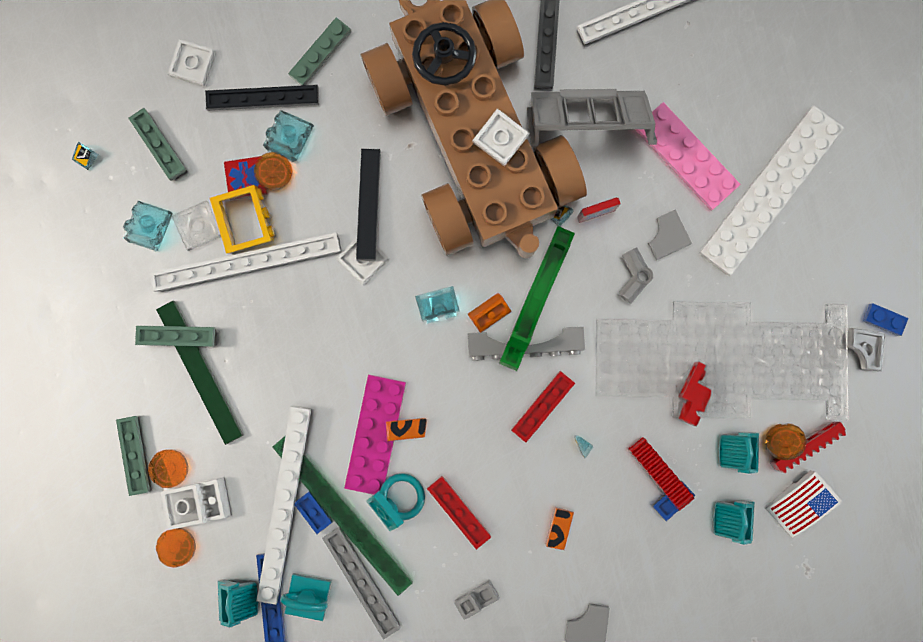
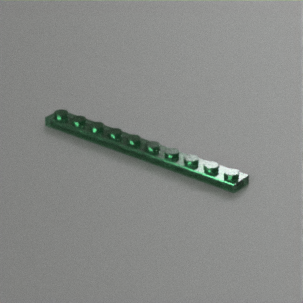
[272,435,413,596]

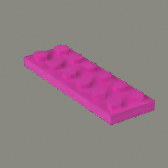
[344,375,406,495]

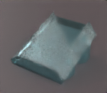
[263,110,314,162]
[123,201,173,252]

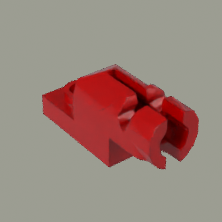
[678,362,711,427]

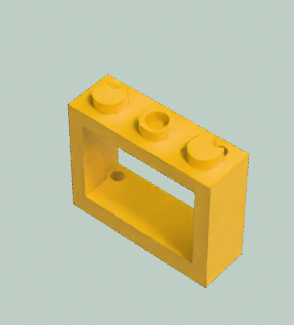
[210,185,275,254]

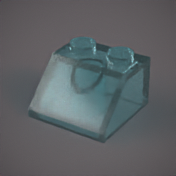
[415,286,459,324]

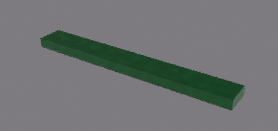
[156,301,244,445]

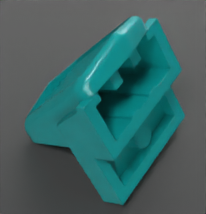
[719,432,759,474]
[713,501,755,545]
[217,580,258,628]

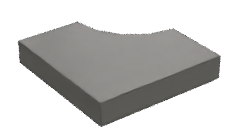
[648,209,692,260]
[847,328,885,371]
[565,604,610,642]

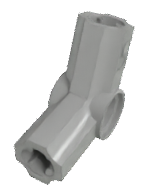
[618,247,653,304]

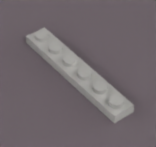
[322,527,401,640]

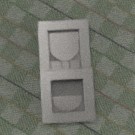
[454,581,500,620]

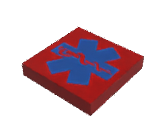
[224,156,267,200]
[577,197,621,223]

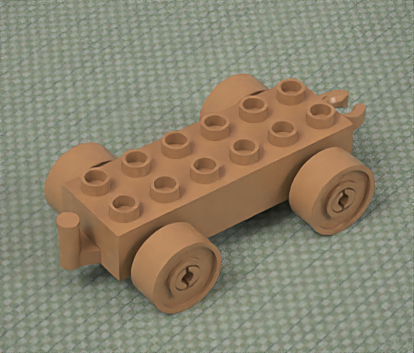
[360,0,587,258]

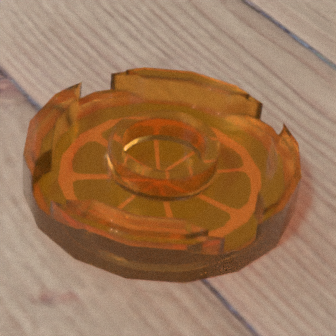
[254,152,292,190]
[765,423,806,460]
[148,449,188,488]
[156,528,196,568]

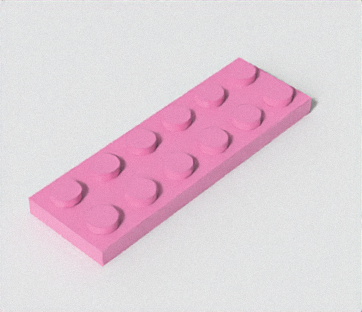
[635,102,741,211]

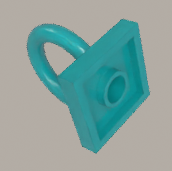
[366,473,425,531]
[280,573,331,621]

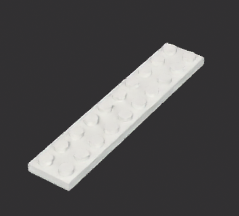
[699,105,844,276]

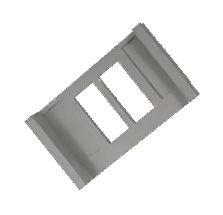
[527,89,657,146]

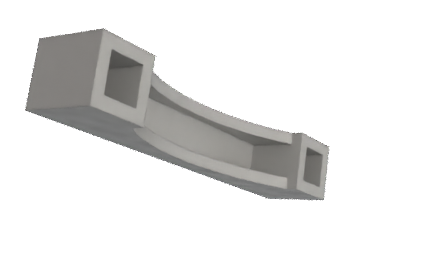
[468,327,585,361]

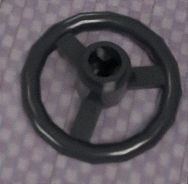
[412,22,477,86]

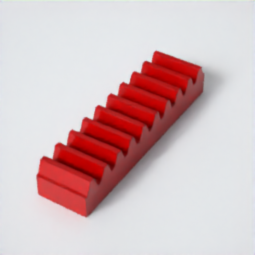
[511,371,575,442]
[770,421,846,473]
[628,437,695,511]
[427,476,491,550]

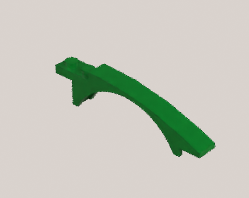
[499,226,575,371]

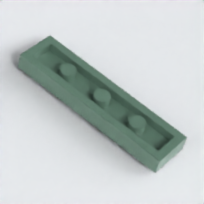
[288,17,351,85]
[128,108,187,181]
[135,326,215,347]
[116,416,150,496]

